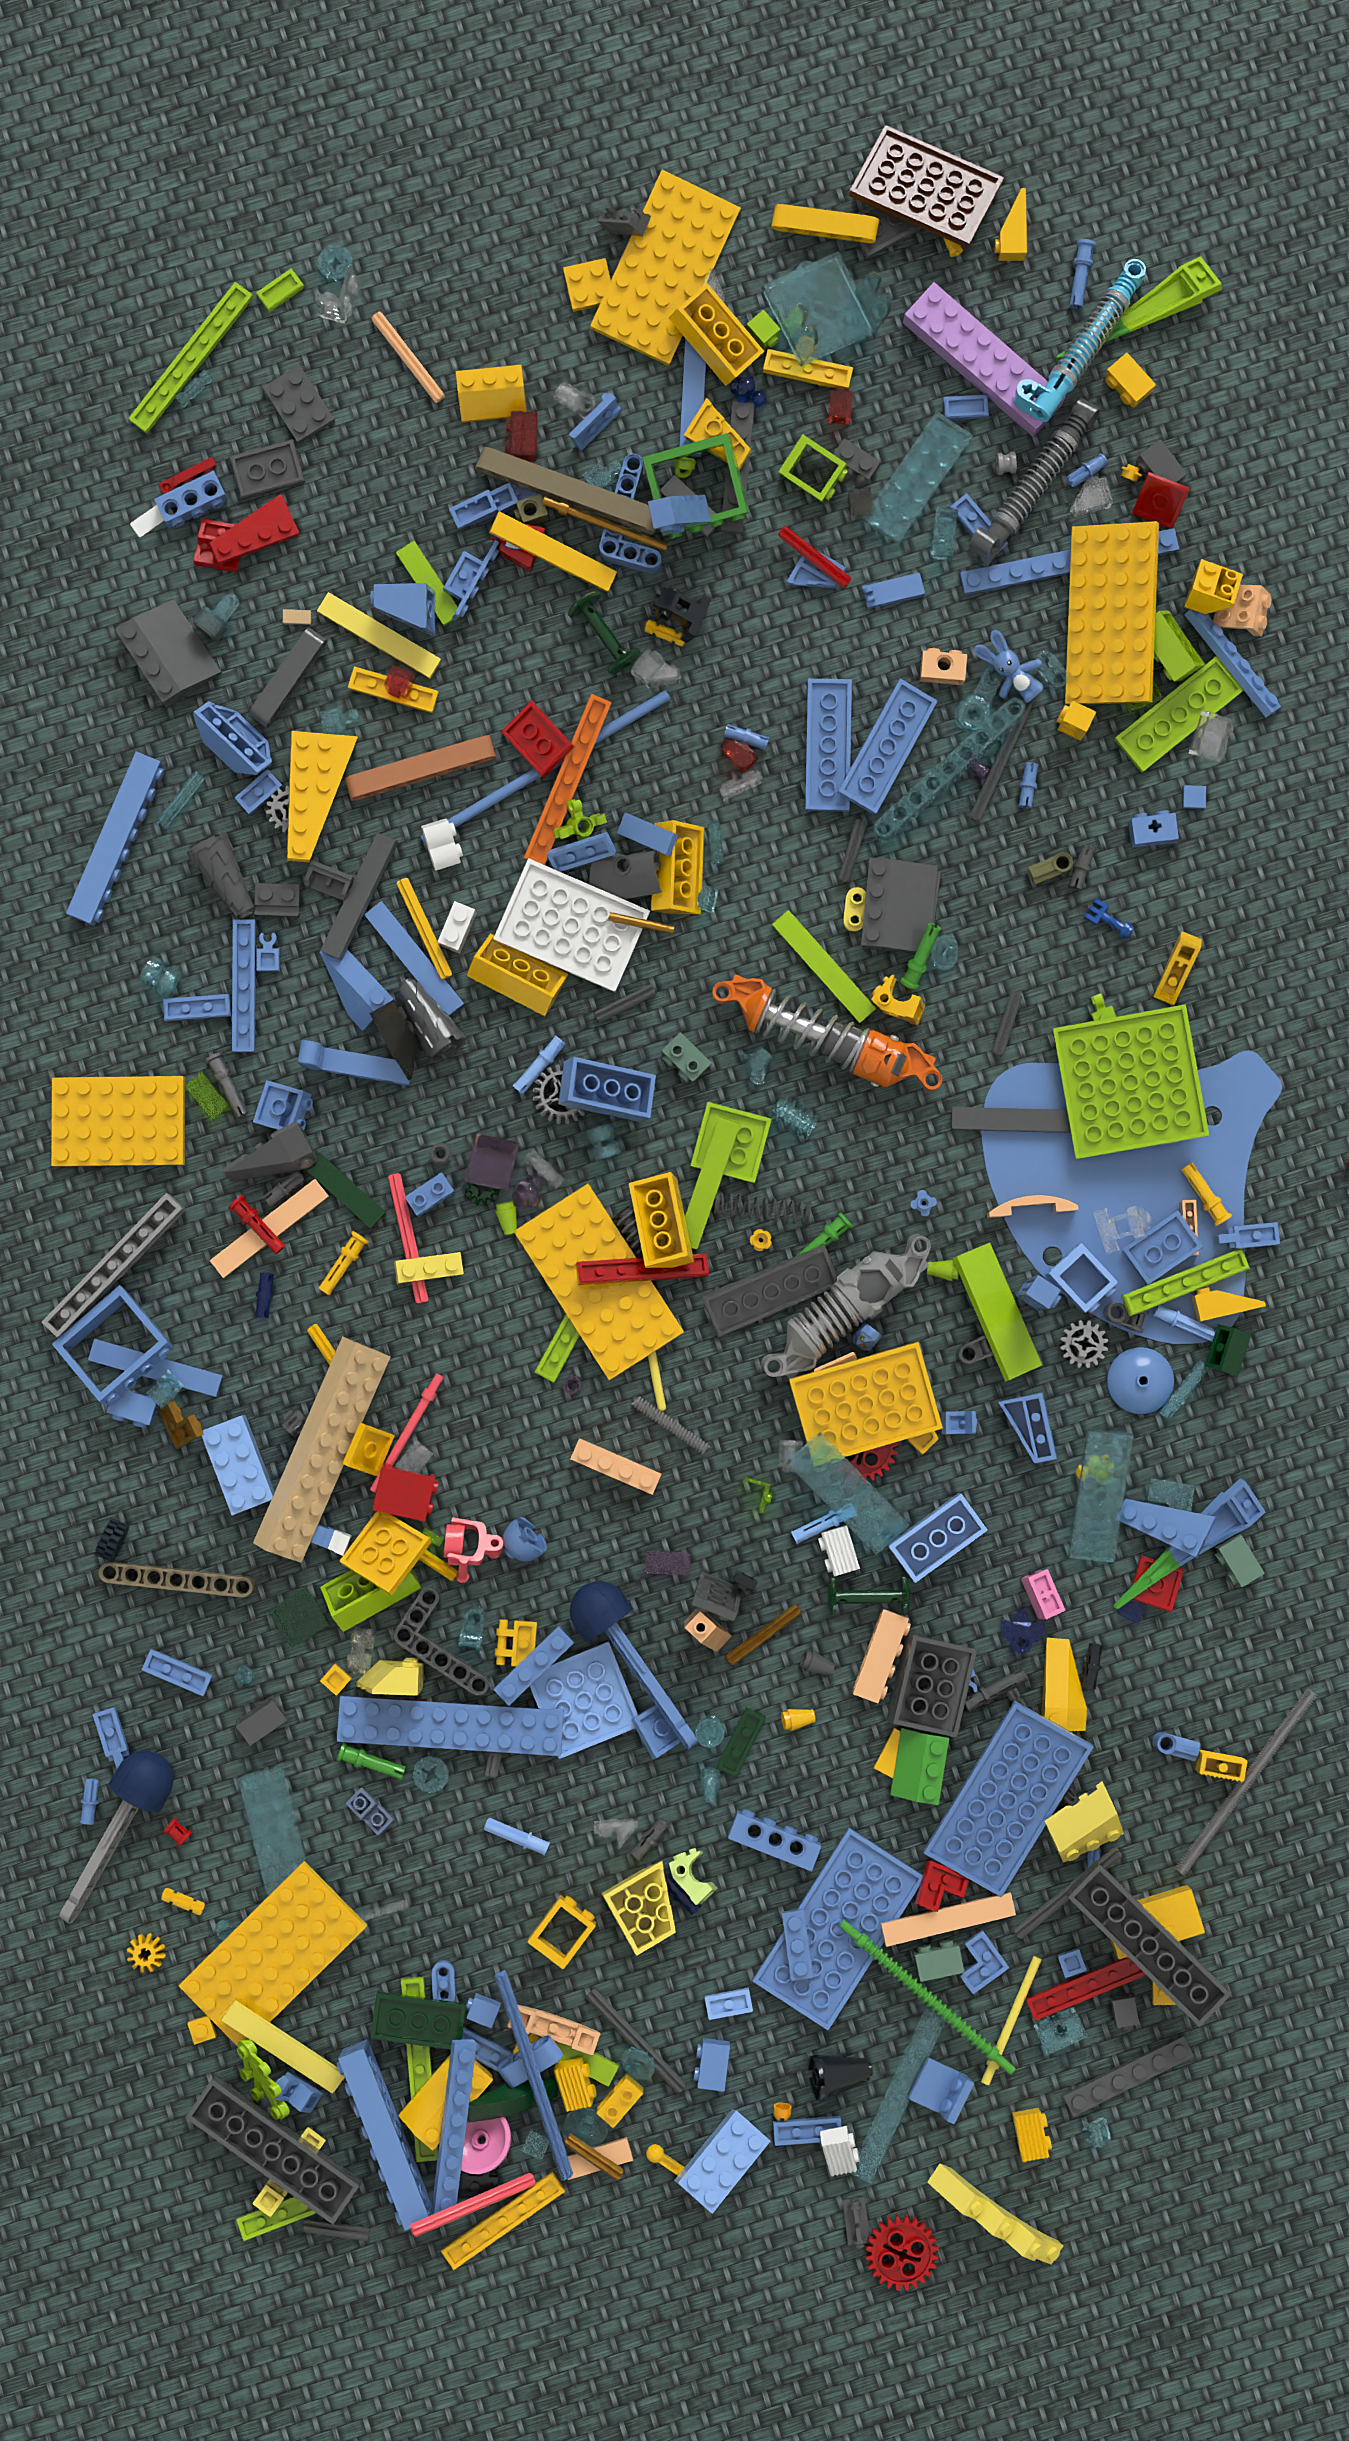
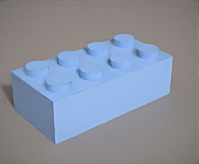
[202,1415,275,1515]
[887,1493,987,1583]
[674,2109,770,2214]

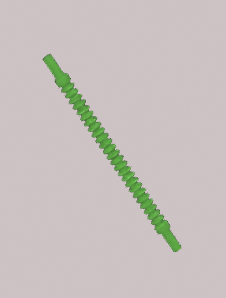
[839,1920,1016,2075]

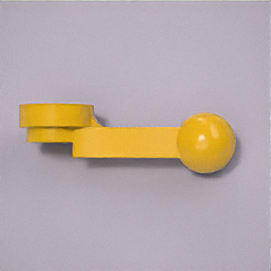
[646,2144,685,2176]

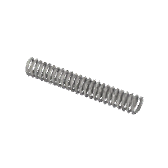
[631,1396,710,1455]

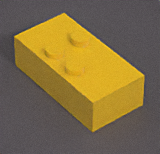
[1110,1885,1205,1959]

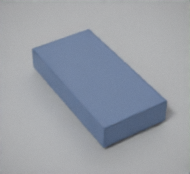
[943,394,989,421]

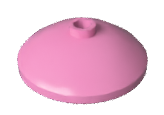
[461,2117,511,2174]

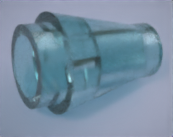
[700,1768,722,1803]

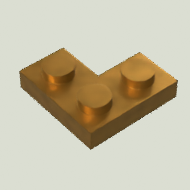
[157,1400,204,1449]

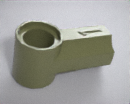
[1028,852,1073,885]

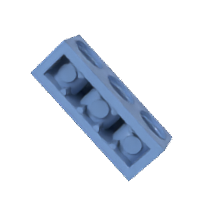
[154,471,228,528]

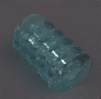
[769,1095,819,1140]

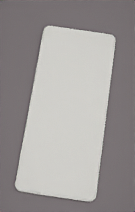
[130,505,174,537]

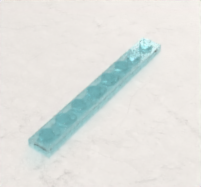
[851,2007,947,2183]

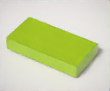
[256,268,305,313]

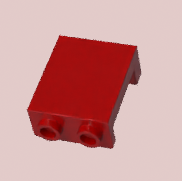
[372,1463,438,1522]

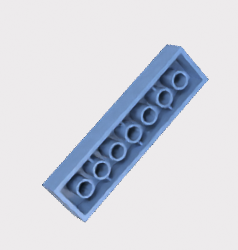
[337,2039,432,2231]

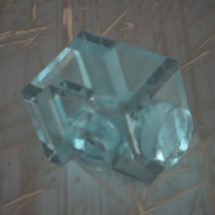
[146,1370,184,1409]

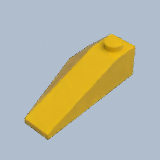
[1041,1637,1087,1732]

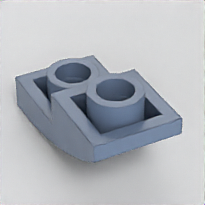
[345,1787,396,1836]

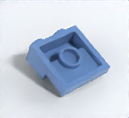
[253,1080,313,1130]

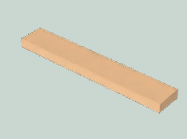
[210,1179,329,1278]
[880,1892,1016,1947]

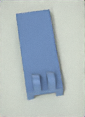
[569,393,622,451]
[862,573,925,609]

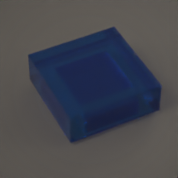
[1117,1600,1147,1624]

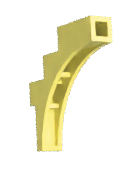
[927,2164,1063,2264]

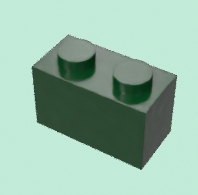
[1205,1324,1251,1377]

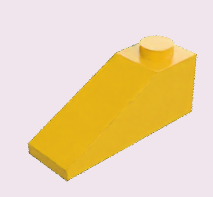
[994,188,1027,261]
[1153,931,1202,1005]
[1191,1287,1266,1322]

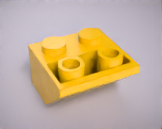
[1184,559,1243,614]

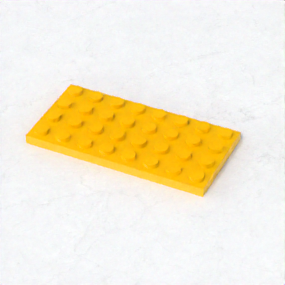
[590,170,741,366]
[1065,521,1159,705]
[515,1184,684,1381]
[179,1861,367,2047]

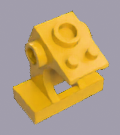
[871,975,925,1026]

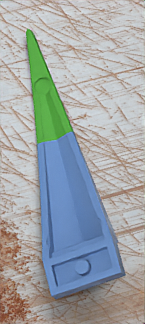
[1113,1478,1265,1609]

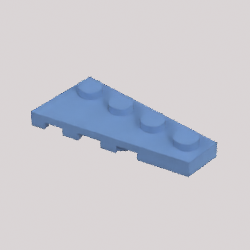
[1115,1499,1217,1558]

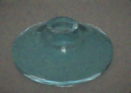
[564,2108,609,2147]

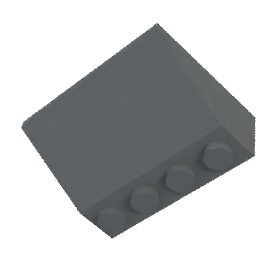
[115,599,222,708]
[861,858,938,953]
[887,1632,977,1738]

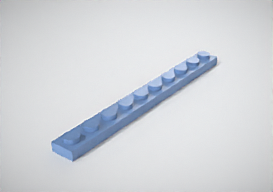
[960,528,1179,596]

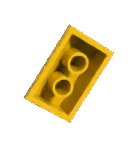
[456,365,527,423]

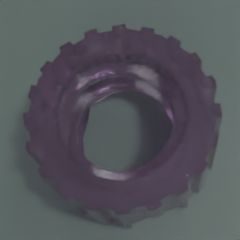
[563,1375,583,1395]

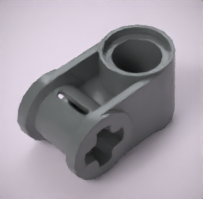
[1103,1302,1149,1333]
[956,1335,994,1365]

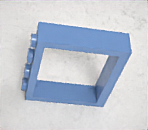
[52,1285,174,1407]

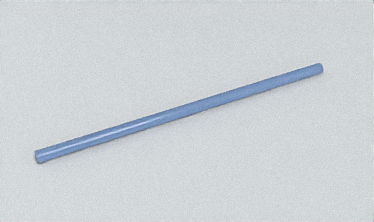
[420,690,671,845]

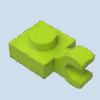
[1090,993,1116,1021]

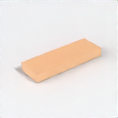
[567,2137,633,2180]

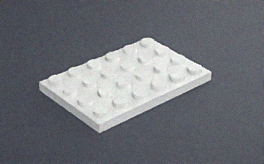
[493,858,650,992]

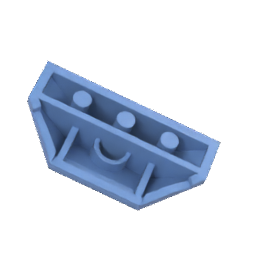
[193,701,272,775]

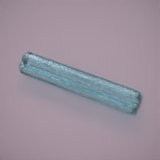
[157,771,205,828]

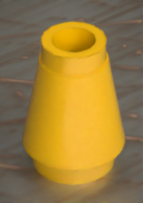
[781,1709,815,1731]

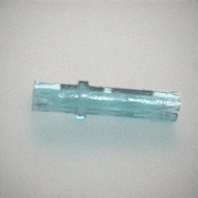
[1158,1360,1210,1421]

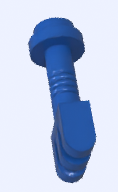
[1084,898,1134,939]

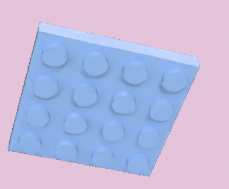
[530,1641,638,1759]

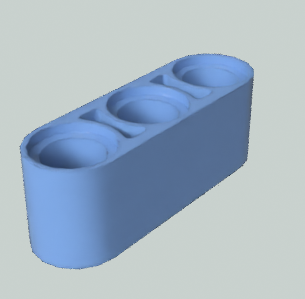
[497,2035,563,2088]

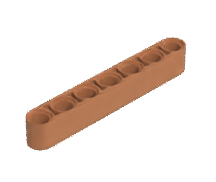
[345,735,496,801]

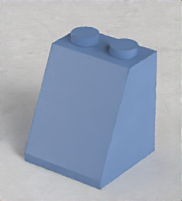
[370,583,435,636]

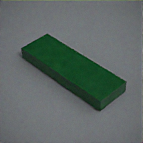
[716,1707,766,1778]

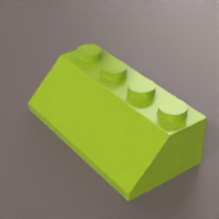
[320,1568,421,1632]

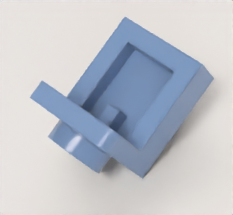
[941,1411,977,1434]

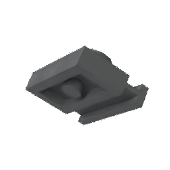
[254,883,301,917]

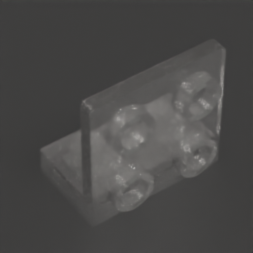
[315,266,359,323]

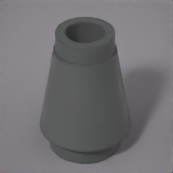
[800,1650,835,1676]

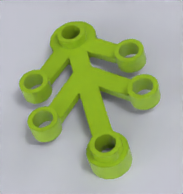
[237,2039,290,2120]

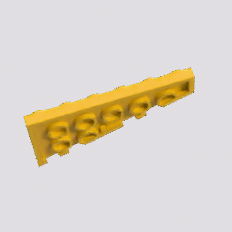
[287,731,358,862]

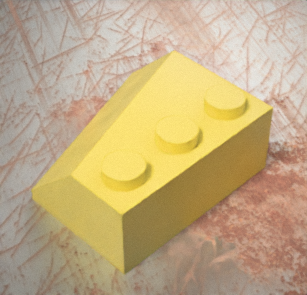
[356,1657,424,1695]
[1045,1782,1124,1863]
[601,1861,676,1956]

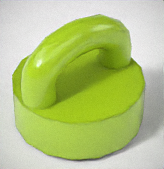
[673,457,696,478]

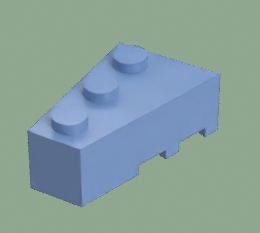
[998,1392,1057,1463]

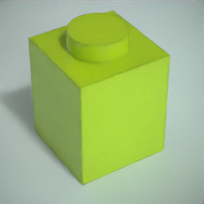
[746,310,781,350]

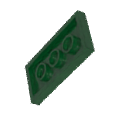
[370,1991,467,2050]

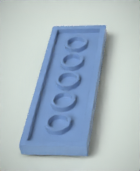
[805,678,852,812]
[837,678,937,815]

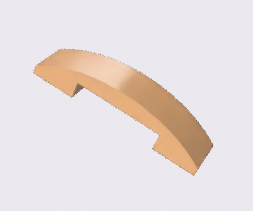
[987,1195,1078,1218]
[507,2005,600,2055]

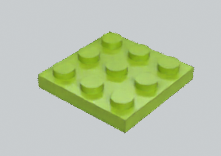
[690,1102,772,1183]

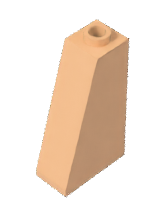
[684,1609,732,1652]

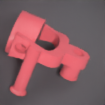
[444,1517,504,1583]

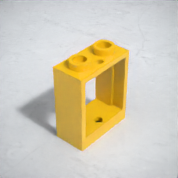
[527,1895,596,1969]

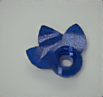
[1000,1608,1045,1654]

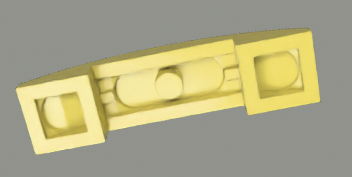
[252,2127,326,2217]

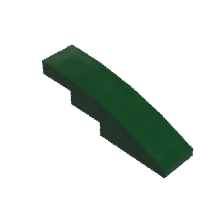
[467,2076,558,2123]

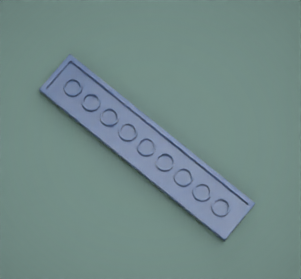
[337,1696,564,1756]

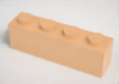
[571,1438,661,1495]
[852,1608,911,1703]

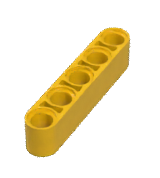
[771,204,879,243]

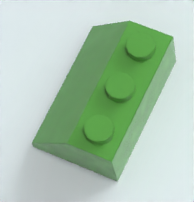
[890,1728,949,1805]

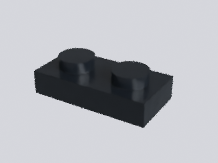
[733,1570,758,1592]

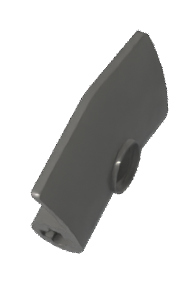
[589,850,662,899]

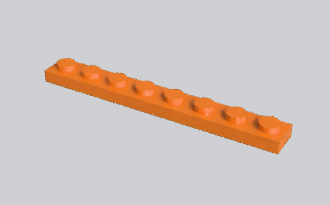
[524,694,612,865]

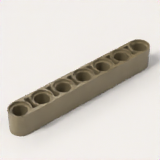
[99,1562,255,1598]

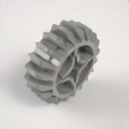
[533,1064,585,1124]

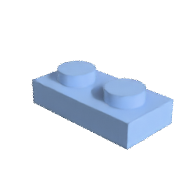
[705,1987,753,2020]

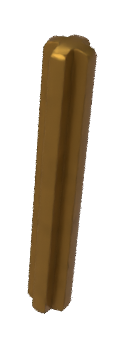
[726,1604,802,1665]

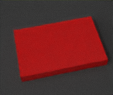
[501,700,575,778]

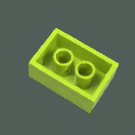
[1154,611,1205,682]

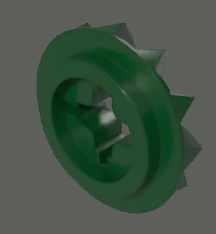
[465,1170,500,1206]

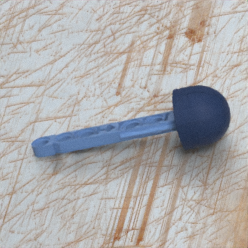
[570,1581,698,1749]

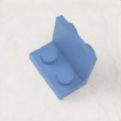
[908,2058,974,2124]

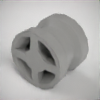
[996,451,1017,475]

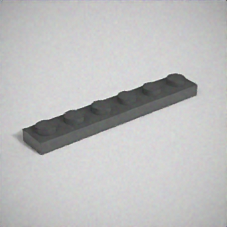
[721,401,754,534]
[1062,2034,1194,2117]

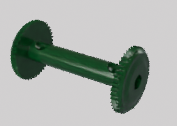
[568,591,640,674]
[828,1576,910,1617]

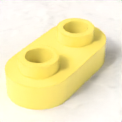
[843,887,866,932]

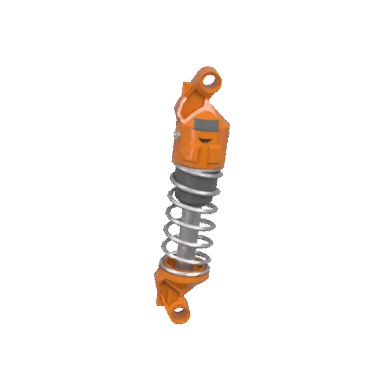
[712,974,942,1092]

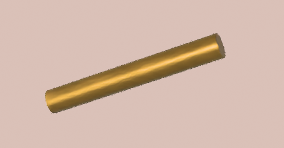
[608,912,675,935]

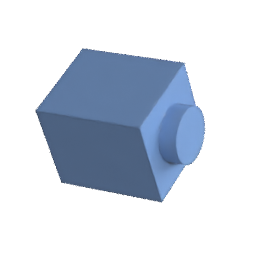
[466,1993,501,2029]

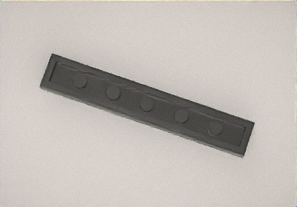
[320,833,398,961]
[951,1107,1071,1133]

